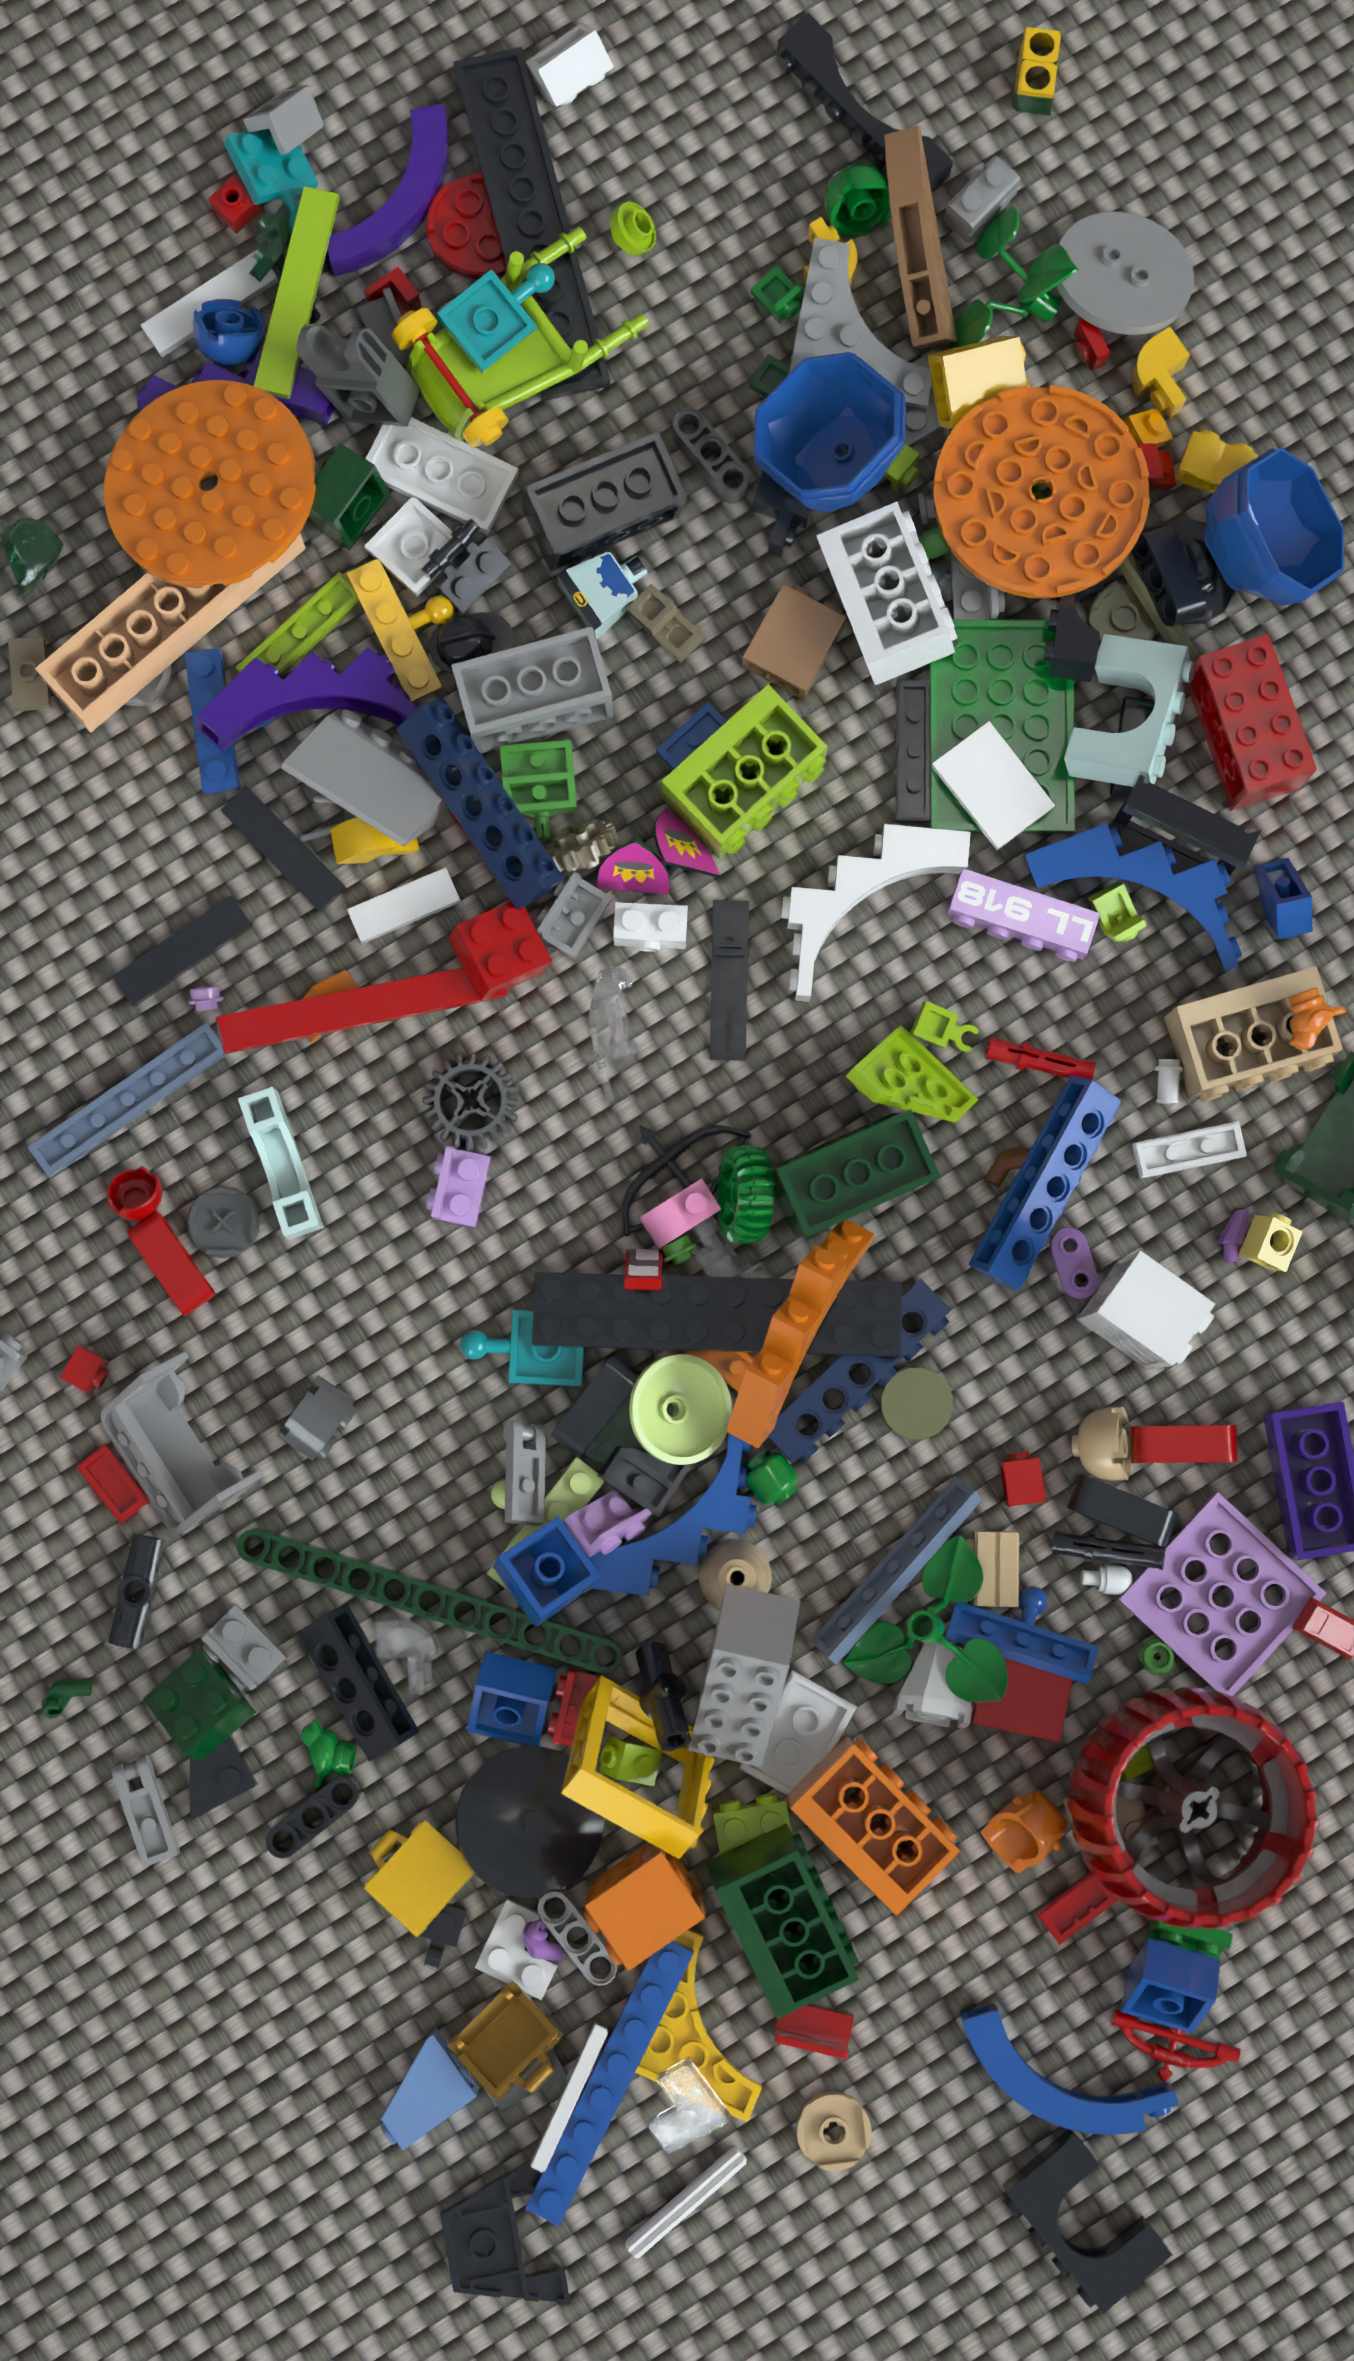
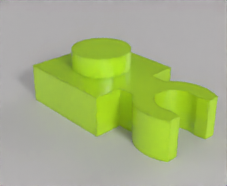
[910,1001,979,1052]

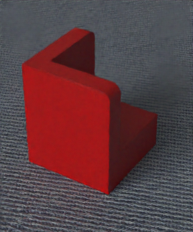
[364,267,422,317]

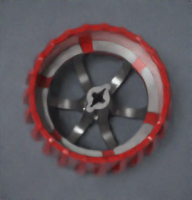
[1067,1687,1319,1929]

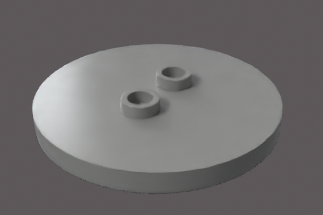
[1057,211,1194,335]

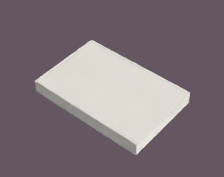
[931,721,1055,851]
[739,1670,857,1795]

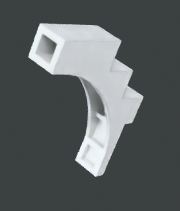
[781,824,971,1002]

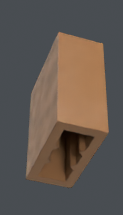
[742,583,846,700]

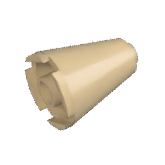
[699,1540,772,1610]

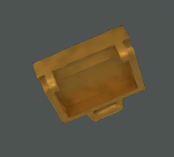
[447,1980,563,2101]

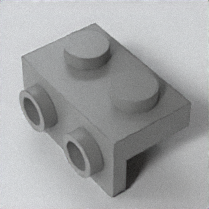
[535,871,612,960]

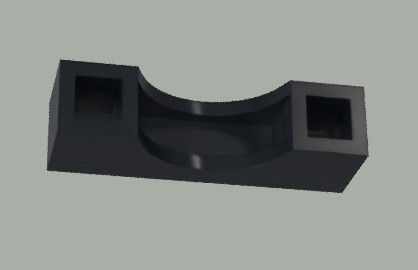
[1043,579,1105,682]

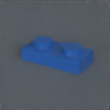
[656,702,727,771]

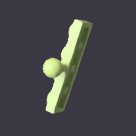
[486,1457,604,1591]

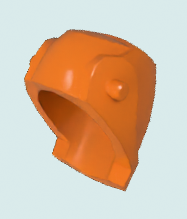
[981,1790,1068,1873]

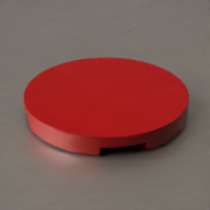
[426,172,506,279]

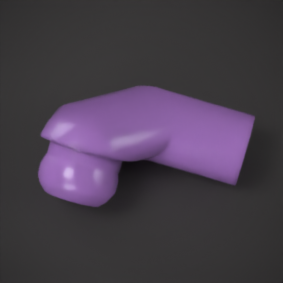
[522,1921,565,1961]

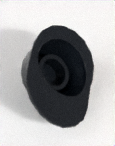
[430,612,514,674]

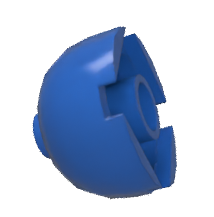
[193,299,265,368]

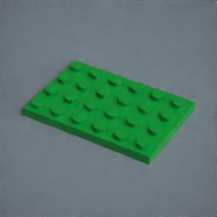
[929,620,1075,834]

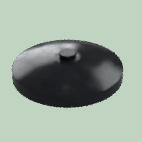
[455,1746,604,1898]

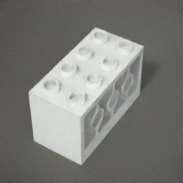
[816,502,958,685]
[1076,1251,1215,1370]

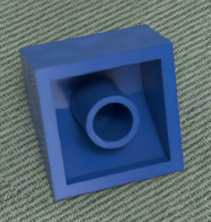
[493,1516,601,1627]
[467,1651,557,1746]

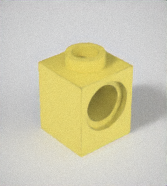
[1239,1212,1302,1272]

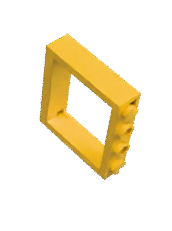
[561,1675,715,1859]

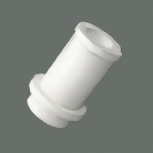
[1155,1059,1184,1104]

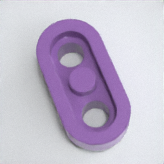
[1050,1228,1099,1299]

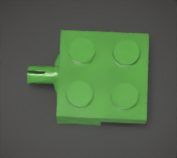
[500,740,577,840]

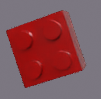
[448,901,552,1001]

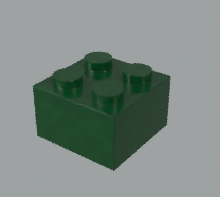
[308,443,390,551]
[143,1649,257,1762]

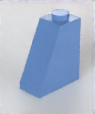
[381,2027,479,2151]

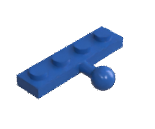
[184,647,274,795]
[945,1586,1099,1684]

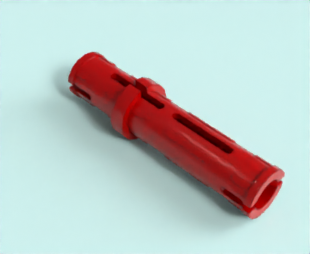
[985,1036,1096,1080]

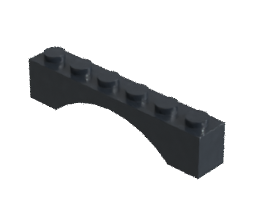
[777,13,953,193]

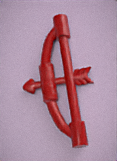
[1111,2010,1241,2081]

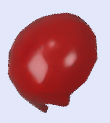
[107,1166,163,1220]

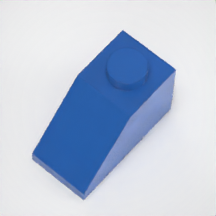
[1254,858,1313,940]

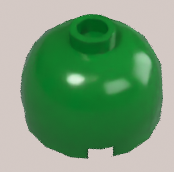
[824,164,891,238]

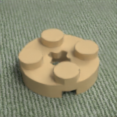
[796,2091,872,2171]

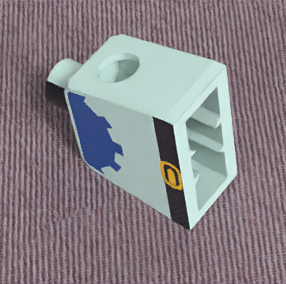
[557,552,648,639]

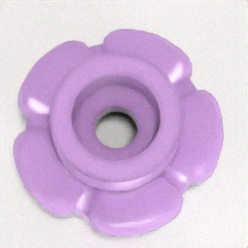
[188,986,224,1011]

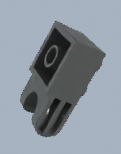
[297,324,420,427]

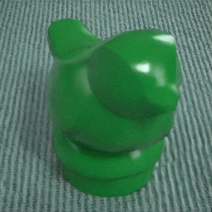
[301,1719,357,1789]

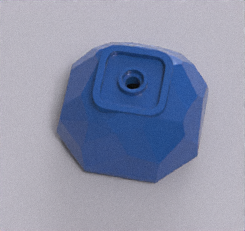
[754,352,906,512]
[1204,448,1344,606]

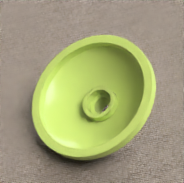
[629,1354,732,1465]

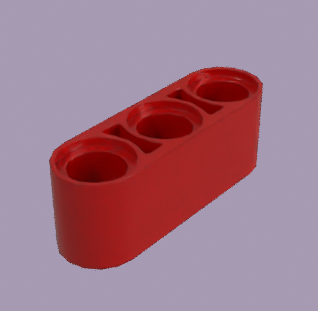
[126,1210,216,1316]
[1131,1425,1237,1463]

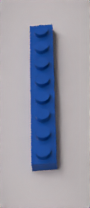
[526,1940,694,2226]

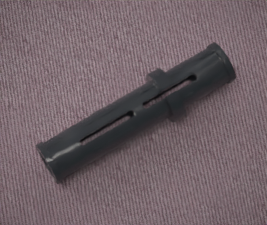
[1052,1531,1166,1570]

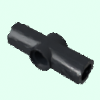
[108,1534,166,1650]
[635,1641,691,1752]

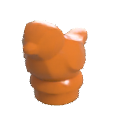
[1289,987,1346,1050]

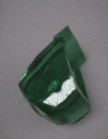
[0,517,64,603]

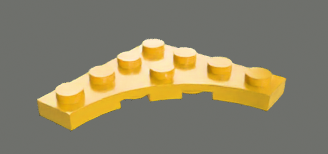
[635,1929,762,2122]

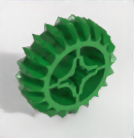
[716,1145,775,1244]

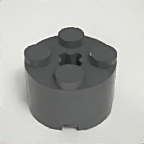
[276,1375,357,1461]

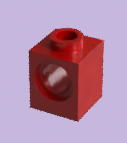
[999,1451,1046,1507]

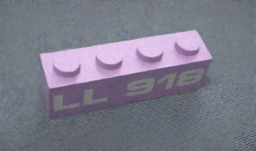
[946,868,1100,962]

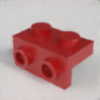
[547,1668,613,1747]

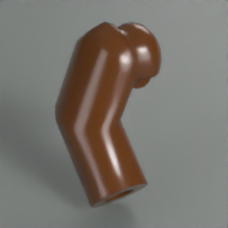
[984,1146,1031,1187]

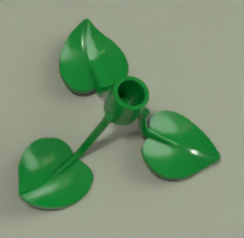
[949,204,1079,349]
[844,1536,1008,1703]

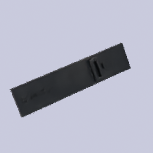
[710,900,749,1061]

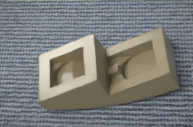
[626,584,705,663]

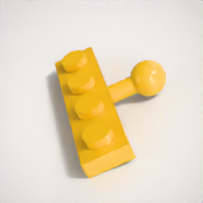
[346,558,453,703]

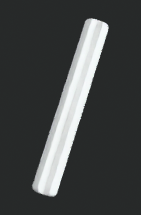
[625,2146,747,2259]

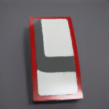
[625,1249,662,1290]

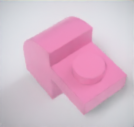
[639,1178,721,1249]

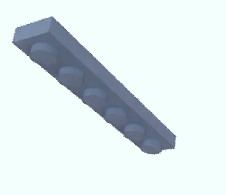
[28,1022,228,1178]
[811,1477,983,1665]

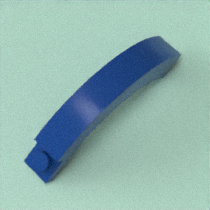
[959,2003,1179,2135]

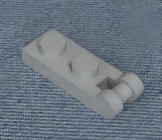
[503,1420,546,1526]
[111,1755,180,1867]

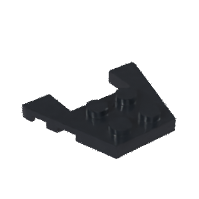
[440,2158,571,2305]

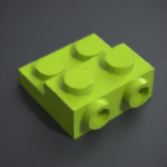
[713,1793,792,1855]

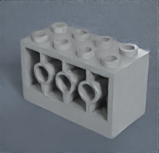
[451,626,614,754]
[688,1584,800,1767]

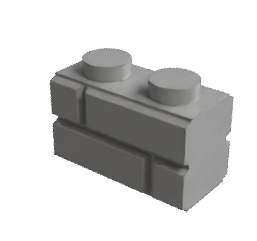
[943,155,1021,243]

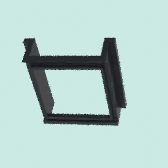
[1109,775,1261,904]

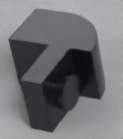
[752,471,809,557]

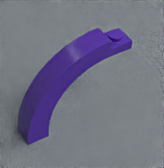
[323,104,449,277]

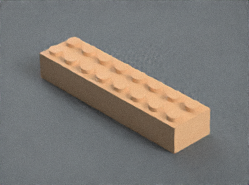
[35,533,306,733]

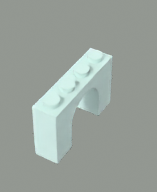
[1064,634,1195,787]

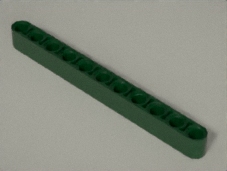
[237,1528,623,1674]

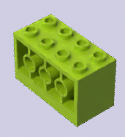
[662,684,828,859]

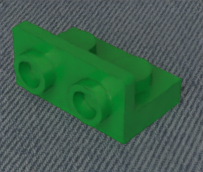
[1145,1919,1233,1960]

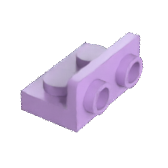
[426,1146,491,1228]
[563,1490,652,1558]

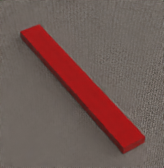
[215,967,507,1054]

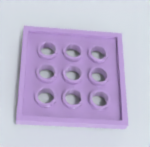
[1117,1492,1327,1696]

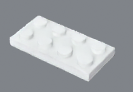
[366,417,519,535]

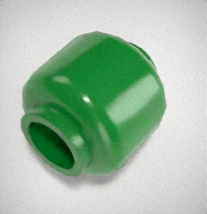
[745,1451,799,1507]

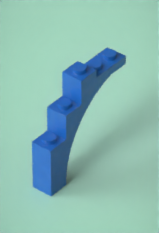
[1024,823,1242,972]
[588,1433,757,1596]

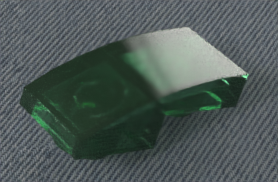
[249,203,289,282]

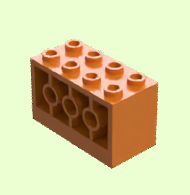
[785,1734,960,1916]
[583,1842,705,1971]

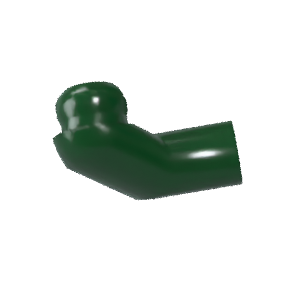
[41,1677,92,1719]

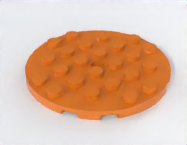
[104,380,316,588]
[933,385,1150,598]

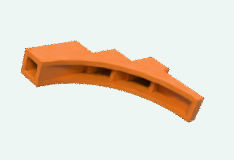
[726,1219,874,1449]

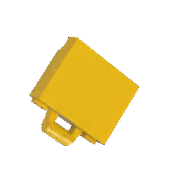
[364,1820,474,1938]

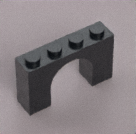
[1002,2129,1173,2314]

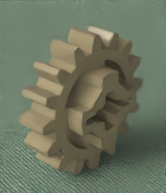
[543,820,620,873]

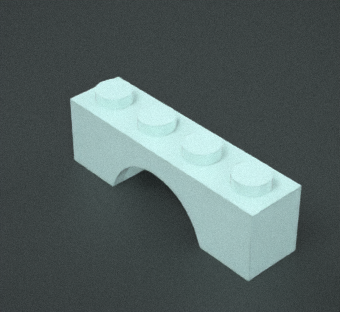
[238,1087,324,1240]

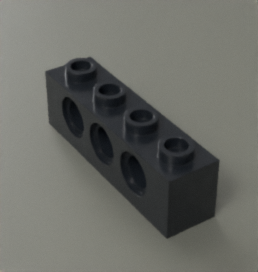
[297,1603,420,1761]

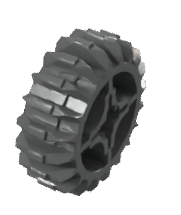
[422,1053,521,1151]

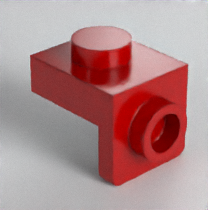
[1073,317,1110,371]

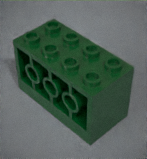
[770,1109,940,1237]
[706,1823,860,2019]

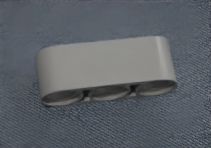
[538,1889,617,1986]

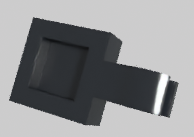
[421,1903,468,1971]

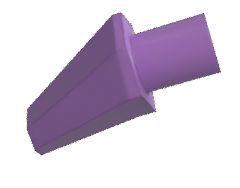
[1217,1208,1250,1262]

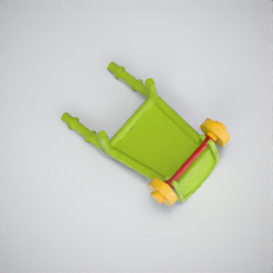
[391,227,649,448]

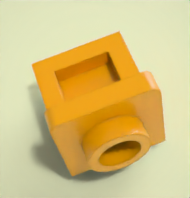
[1124,408,1174,448]

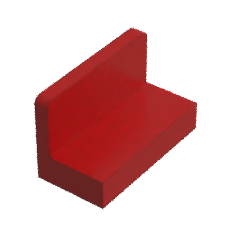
[773,2004,854,2060]

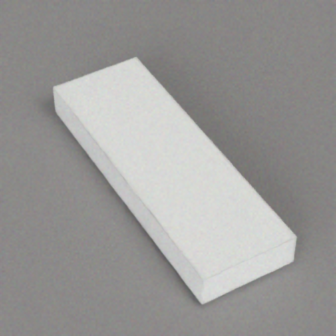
[347,867,461,944]
[1131,1121,1247,1179]

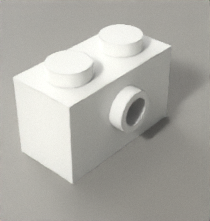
[526,23,613,107]
[613,902,688,952]

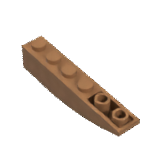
[884,126,957,350]

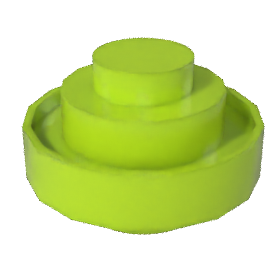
[609,201,656,256]

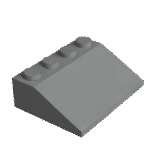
[281,709,448,846]

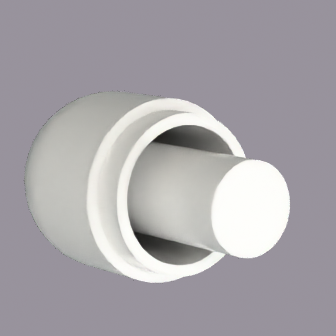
[1080,1564,1133,1595]

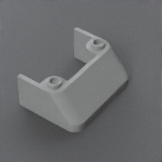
[101,1352,264,1534]

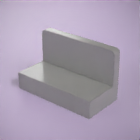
[243,85,324,155]

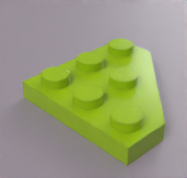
[846,1025,979,1123]

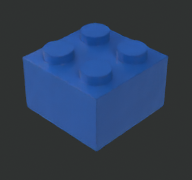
[1121,1938,1221,2034]

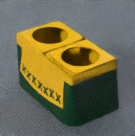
[1012,27,1061,116]

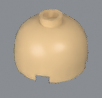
[1072,1406,1132,1481]

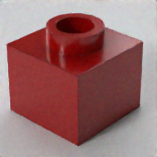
[208,175,262,234]
[60,1346,110,1393]

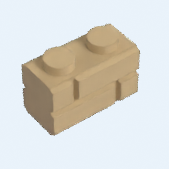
[965,1531,1019,1607]

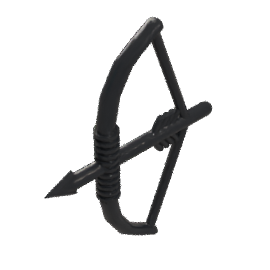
[622,1125,751,1237]

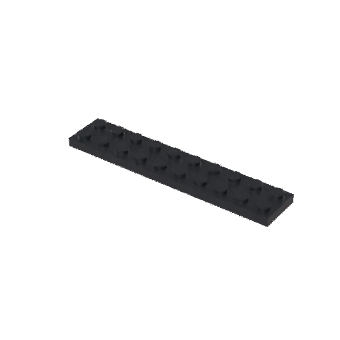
[453,47,611,402]
[532,1272,902,1357]

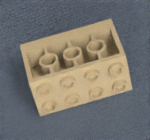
[1164,966,1343,1102]

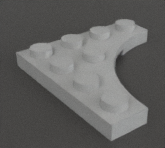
[789,238,932,409]

